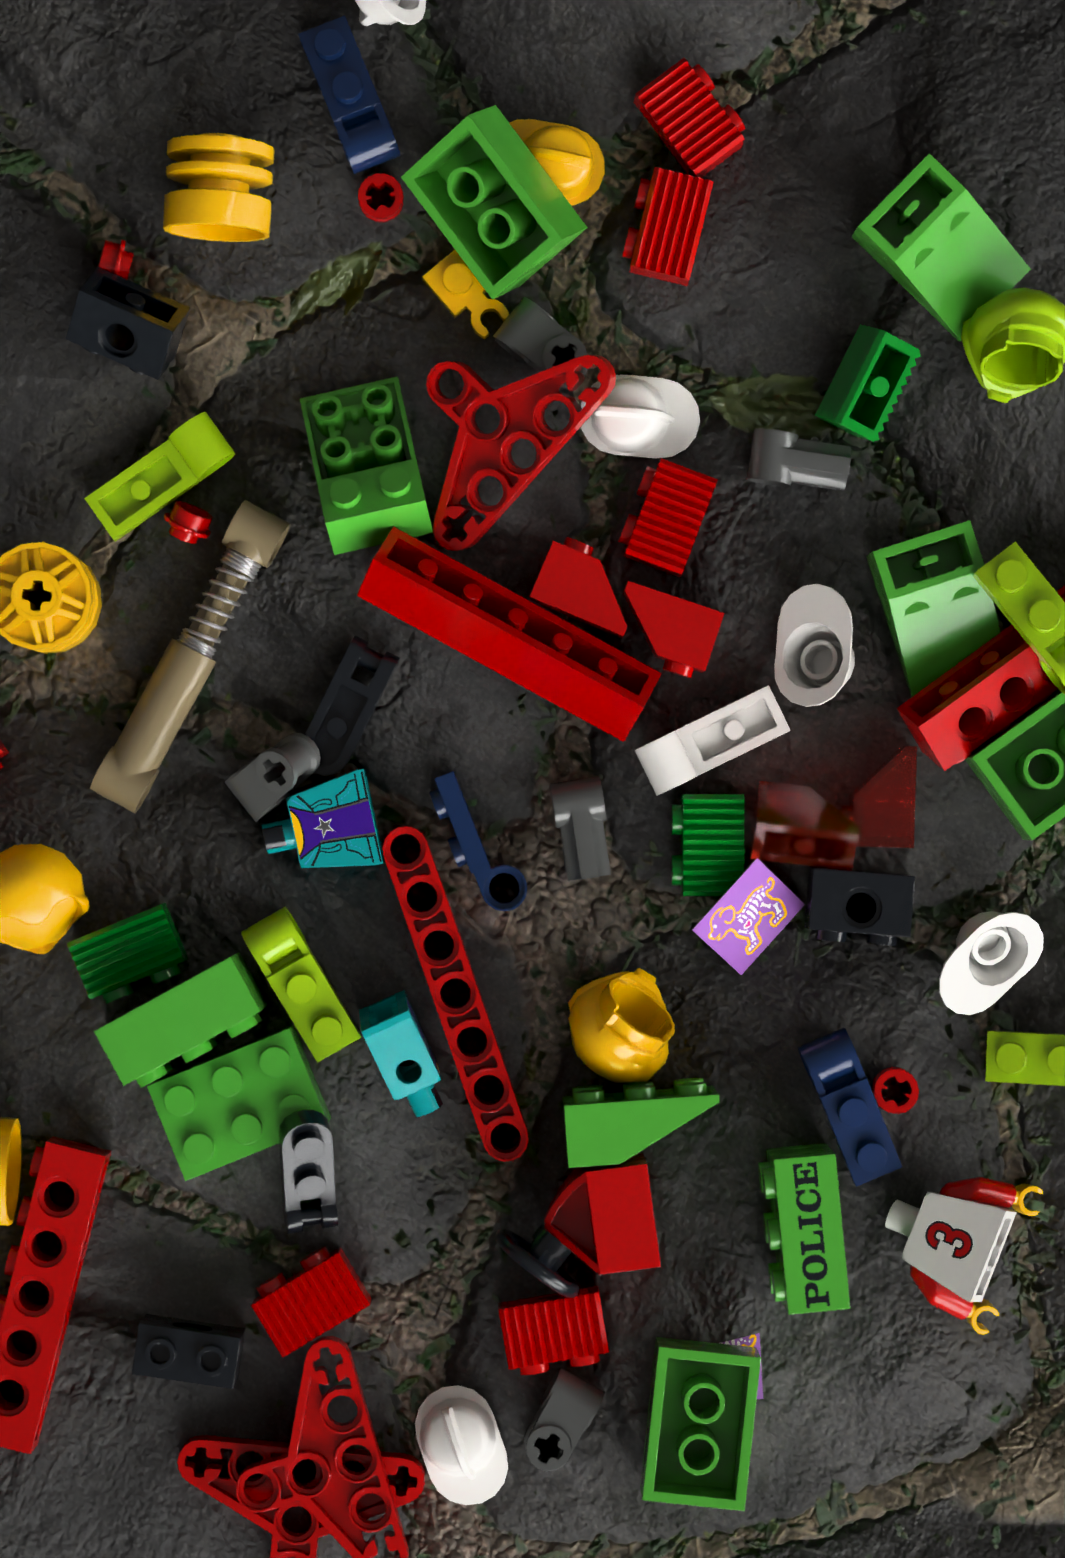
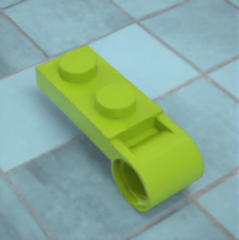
[84,412,235,541]
[973,541,1065,695]
[241,907,361,1063]
[985,1030,1065,1086]

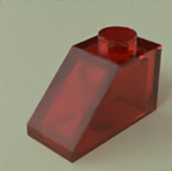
[839,746,917,848]
[750,781,859,871]

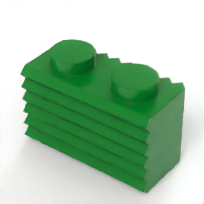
[815,324,921,442]
[671,794,745,896]
[67,903,188,1004]

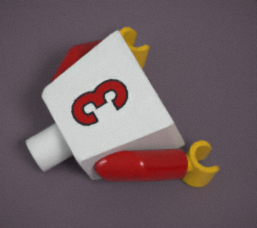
[885,1177,1043,1335]

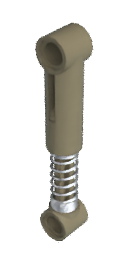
[90,500,291,814]

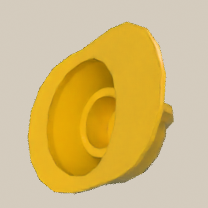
[510,119,605,206]

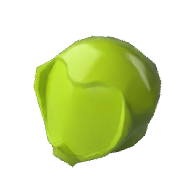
[961,288,1065,403]

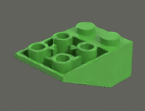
[852,153,1031,342]
[300,376,433,555]
[866,520,1001,697]
[562,1078,720,1168]

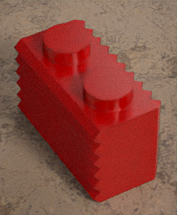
[633,58,745,177]
[622,167,714,286]
[618,458,718,577]
[251,1246,371,1358]
[498,1286,609,1375]

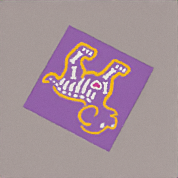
[692,858,805,975]

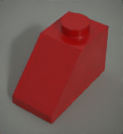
[529,537,627,639]
[623,581,725,678]

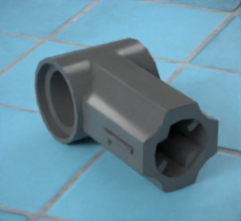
[746,428,851,491]
[550,776,611,881]

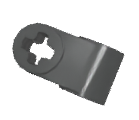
[492,297,588,388]
[224,733,321,822]
[524,1367,605,1471]

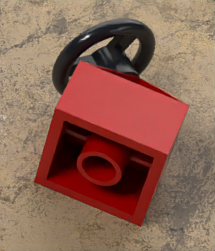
[495,1153,661,1298]

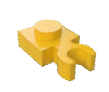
[422,250,509,339]

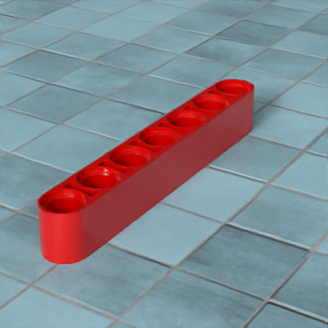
[382,826,528,1162]

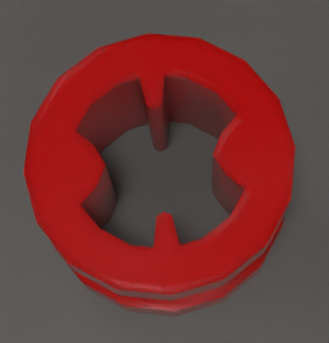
[358,173,404,223]
[871,1067,919,1114]

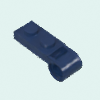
[298,15,401,174]
[429,771,527,911]
[797,1028,902,1187]

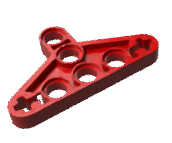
[426,355,616,551]
[235,1336,409,1558]
[177,1435,425,1558]

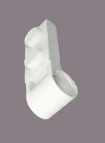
[635,685,791,796]

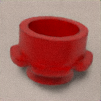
[98,239,134,279]
[164,501,213,544]

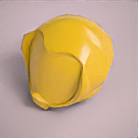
[0,844,90,954]
[568,968,675,1083]

